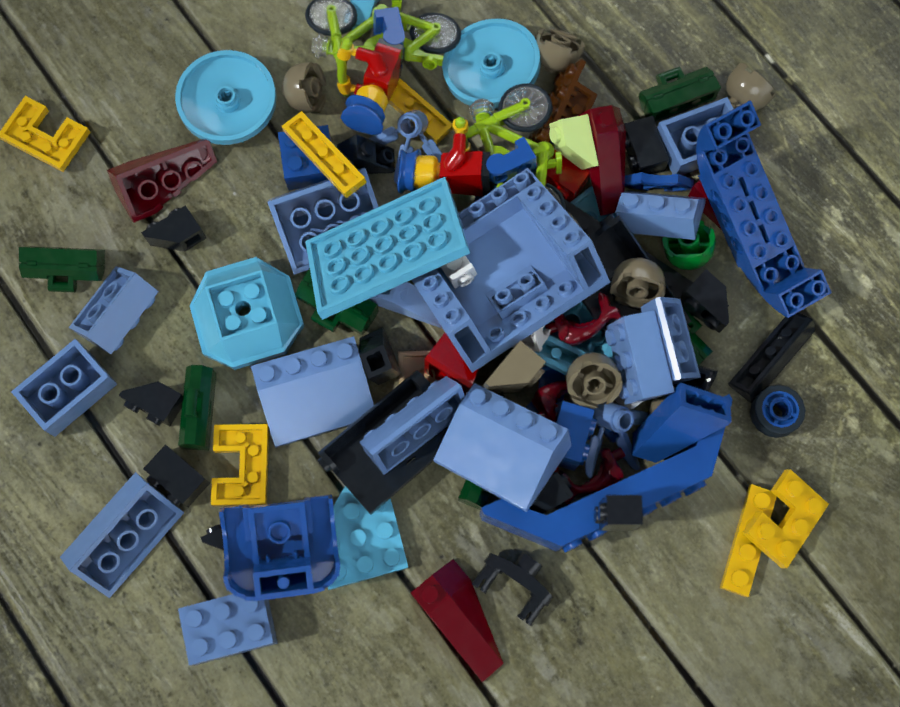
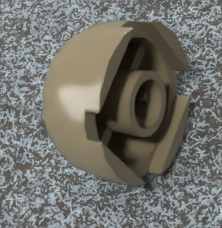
[536,28,585,74]
[281,62,326,113]
[726,62,776,111]
[610,258,665,308]
[566,352,623,409]

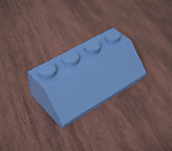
[360,376,465,475]
[60,472,184,598]

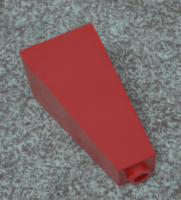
[424,332,479,395]

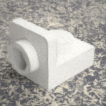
[441,256,478,289]

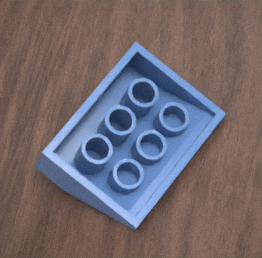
[267,167,379,275]
[251,336,374,448]
[433,383,572,512]

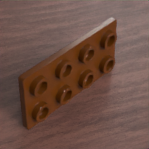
[528,59,598,143]

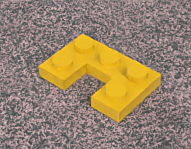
[0,96,91,172]
[211,424,269,506]
[742,469,829,568]

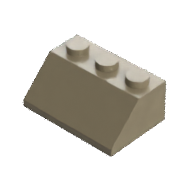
[482,340,546,395]

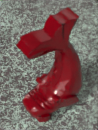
[545,292,622,346]
[532,380,568,423]
[559,447,625,506]

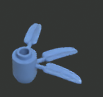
[369,110,442,184]
[585,402,648,479]

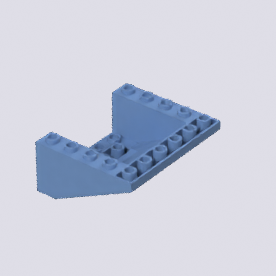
[412,168,610,373]

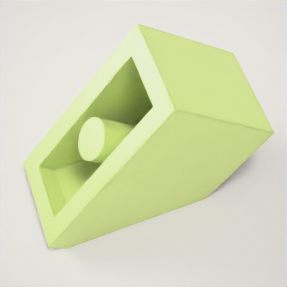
[549,114,599,170]

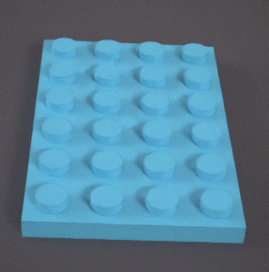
[305,177,470,319]

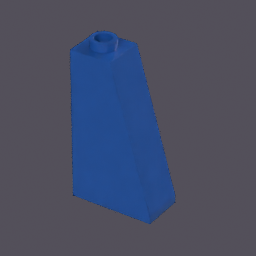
[632,383,731,463]

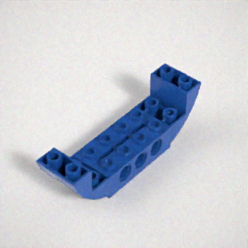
[696,100,832,318]

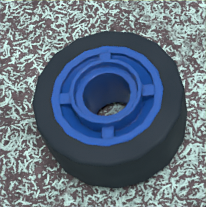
[750,385,806,438]

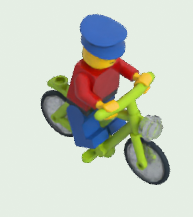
[305,0,461,135]
[397,83,566,211]

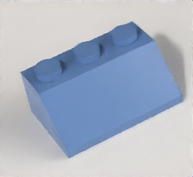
[615,191,706,240]
[69,266,159,354]
[641,297,701,385]

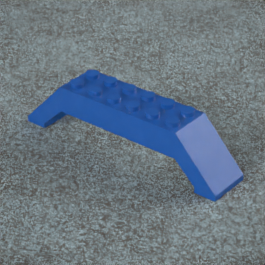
[479,394,733,553]

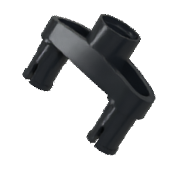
[471,552,554,626]

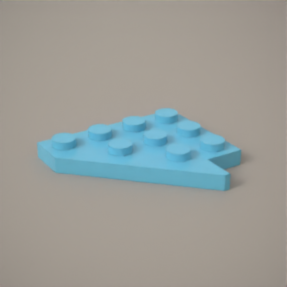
[328,486,409,590]

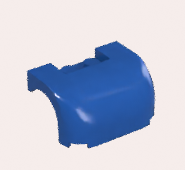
[219,494,340,601]

